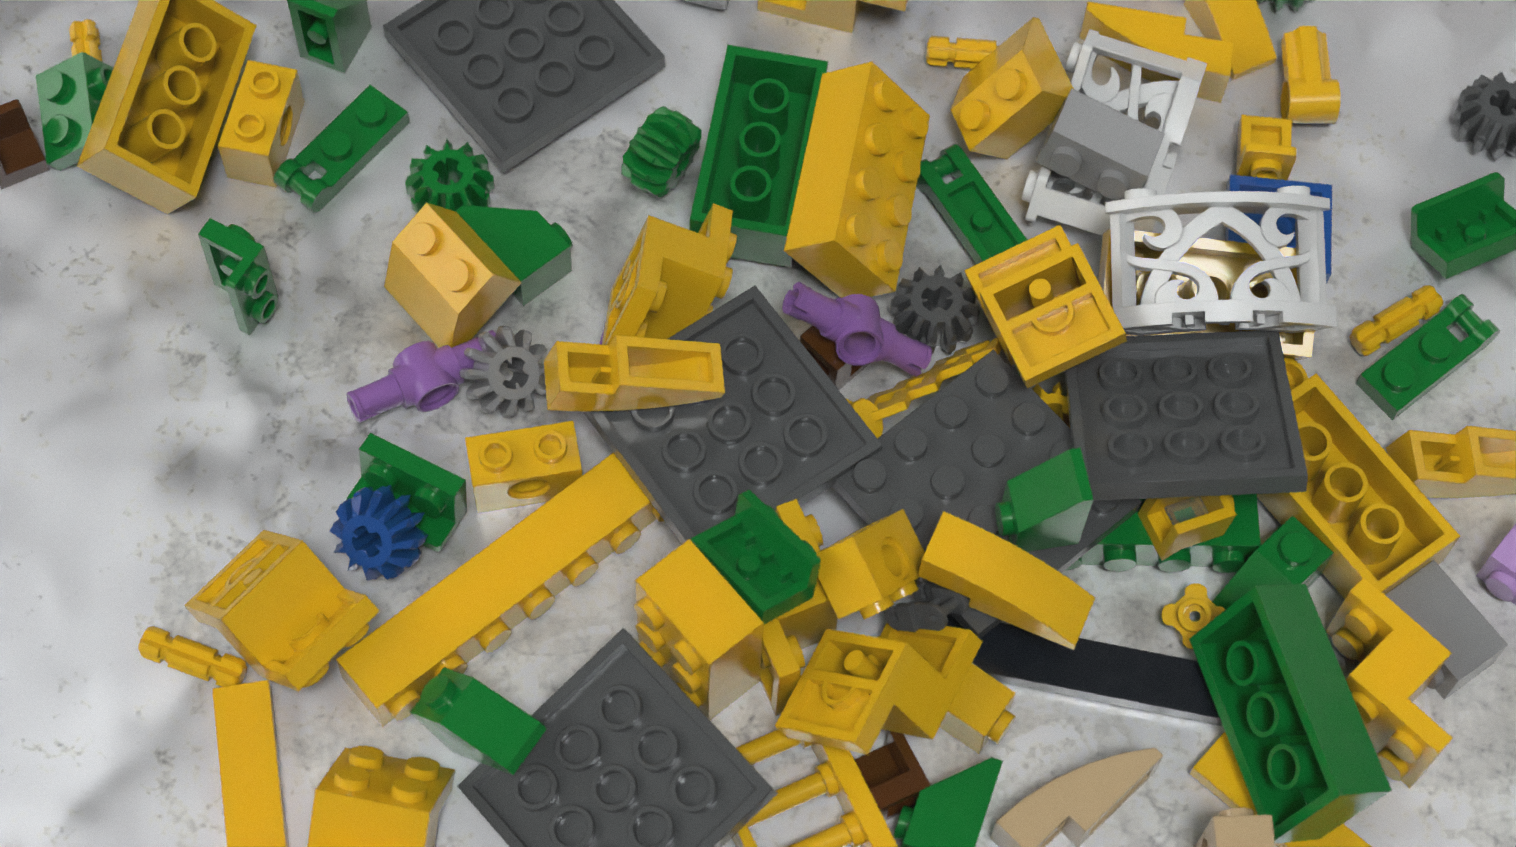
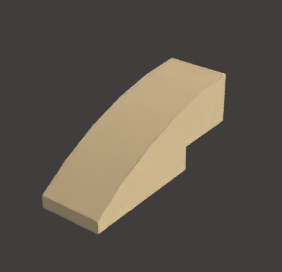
[990,748,1164,847]

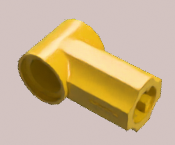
[1280,26,1341,124]

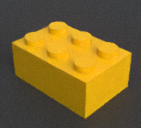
[634,539,764,720]

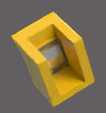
[1138,495,1237,561]

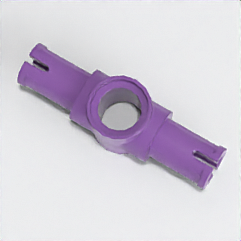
[782,282,932,377]
[346,330,496,424]

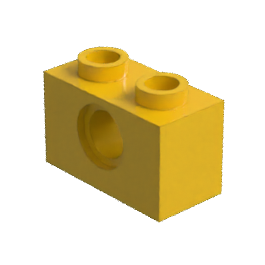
[218,60,305,188]
[465,421,582,513]
[816,509,925,619]

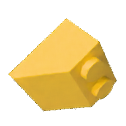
[951,17,1074,159]
[384,202,522,348]

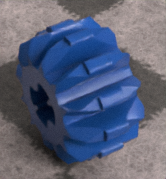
[329,485,428,581]

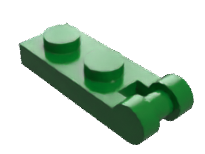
[274,85,410,212]
[916,144,1027,264]
[1356,294,1501,421]

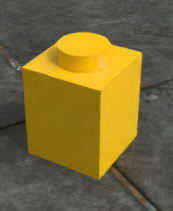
[939,664,1016,754]

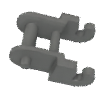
[884,582,969,632]

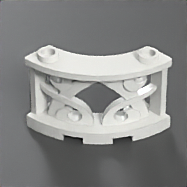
[1021,29,1207,236]
[1105,186,1337,336]

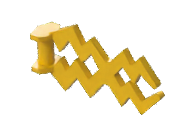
[845,338,1002,439]

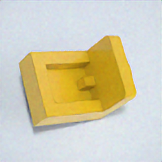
[1236,115,1297,180]

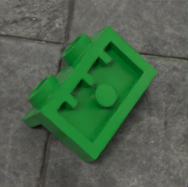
[346,433,467,552]

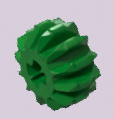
[621,106,702,197]
[405,139,494,214]

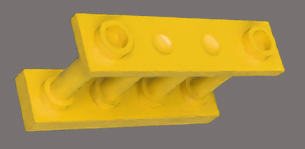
[732,729,898,847]

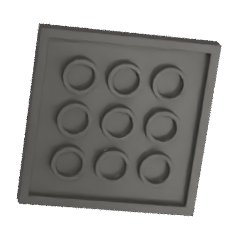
[383,0,665,173]
[583,285,883,544]
[1064,330,1308,501]
[832,350,1142,639]
[457,628,778,847]

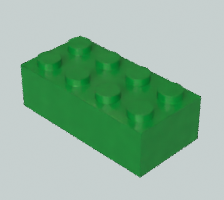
[690,45,828,268]
[1189,584,1392,844]

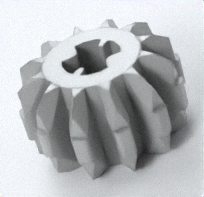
[459,326,547,418]

